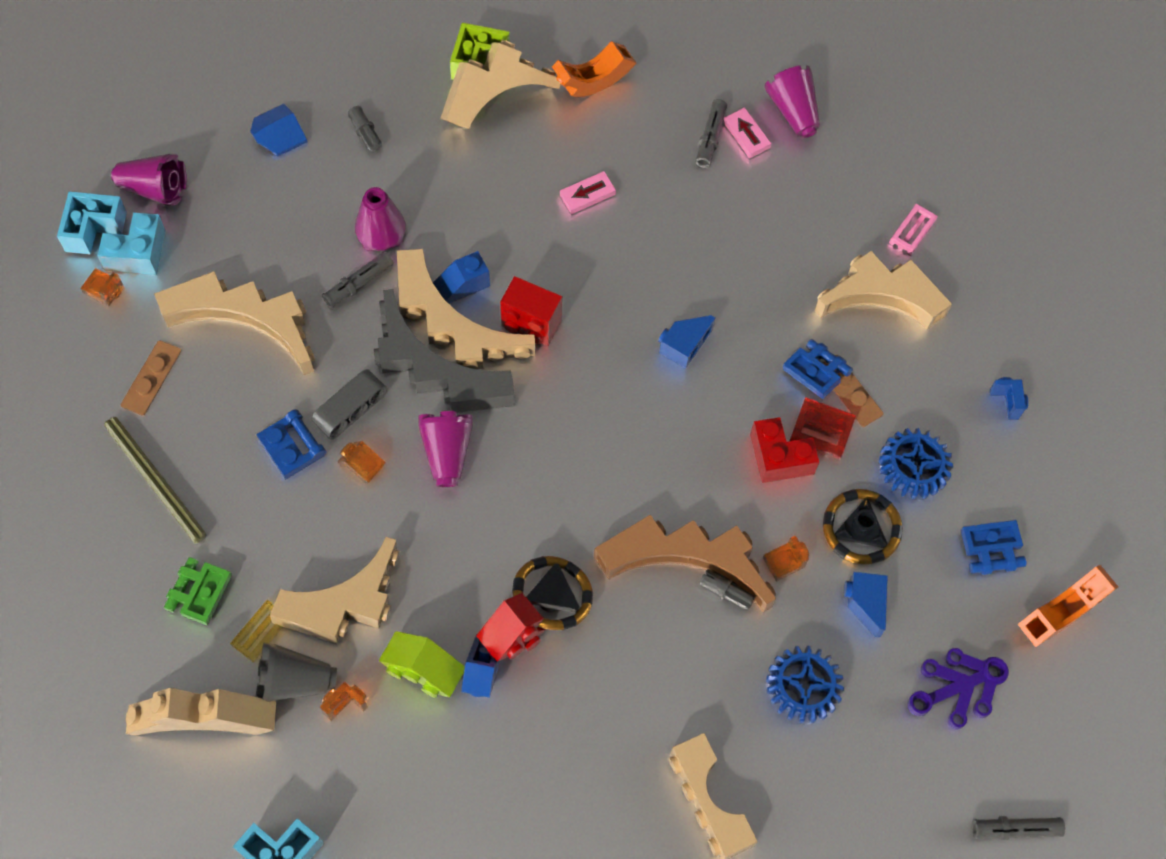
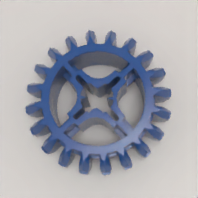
[878,428,953,500]
[766,645,844,723]

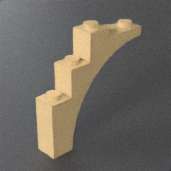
[397,249,535,369]
[154,271,315,375]

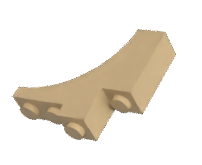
[440,40,561,129]
[815,251,952,329]
[270,537,400,644]
[126,688,276,736]

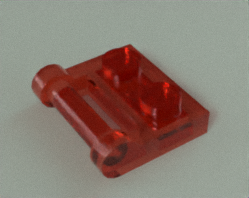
[790,397,856,460]

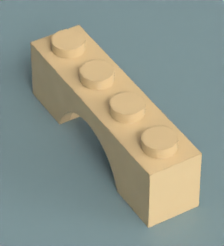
[669,733,758,859]

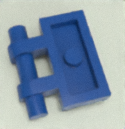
[783,339,853,399]
[961,520,1027,575]

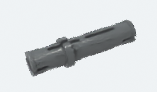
[695,99,727,168]
[322,251,394,308]
[972,816,1065,840]

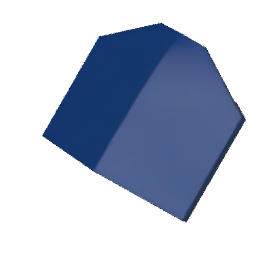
[250,104,307,157]

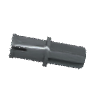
[348,106,382,152]
[699,569,755,610]

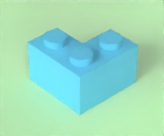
[57,191,127,254]
[98,213,166,275]
[233,818,324,859]

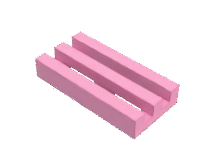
[889,204,938,256]

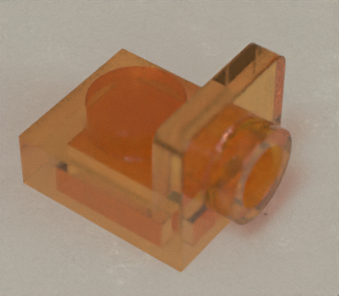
[80,268,124,306]
[763,536,809,581]

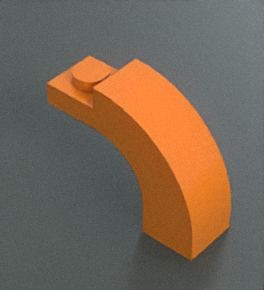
[552,41,637,97]
[1018,565,1119,647]

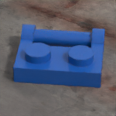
[256,409,327,480]

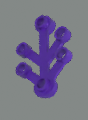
[907,648,1009,730]

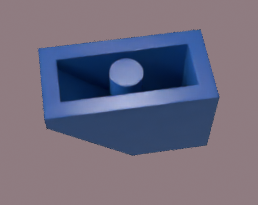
[433,251,490,304]
[658,315,715,368]
[844,572,888,638]
[461,634,499,698]

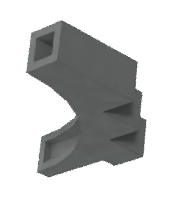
[374,289,515,413]

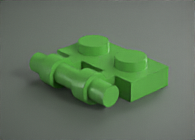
[163,557,232,626]

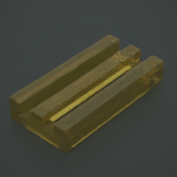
[230,600,283,662]

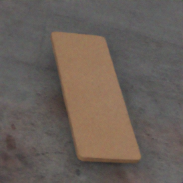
[121,340,181,416]
[822,355,883,427]

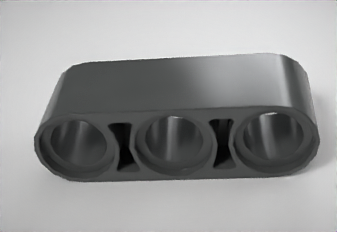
[311,369,388,439]

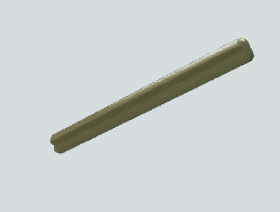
[104,417,207,543]

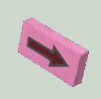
[723,108,771,159]
[560,171,616,215]

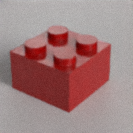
[500,276,563,346]

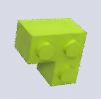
[450,23,510,80]
[379,631,465,698]

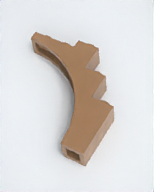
[594,515,776,613]

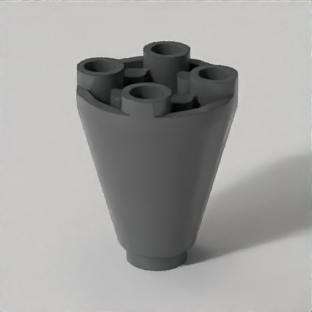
[255,643,337,702]

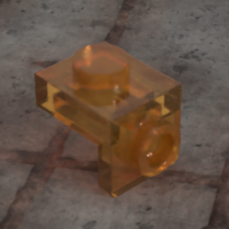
[337,441,386,483]
[320,682,368,721]

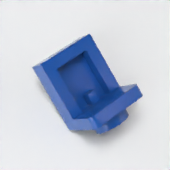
[989,377,1028,420]

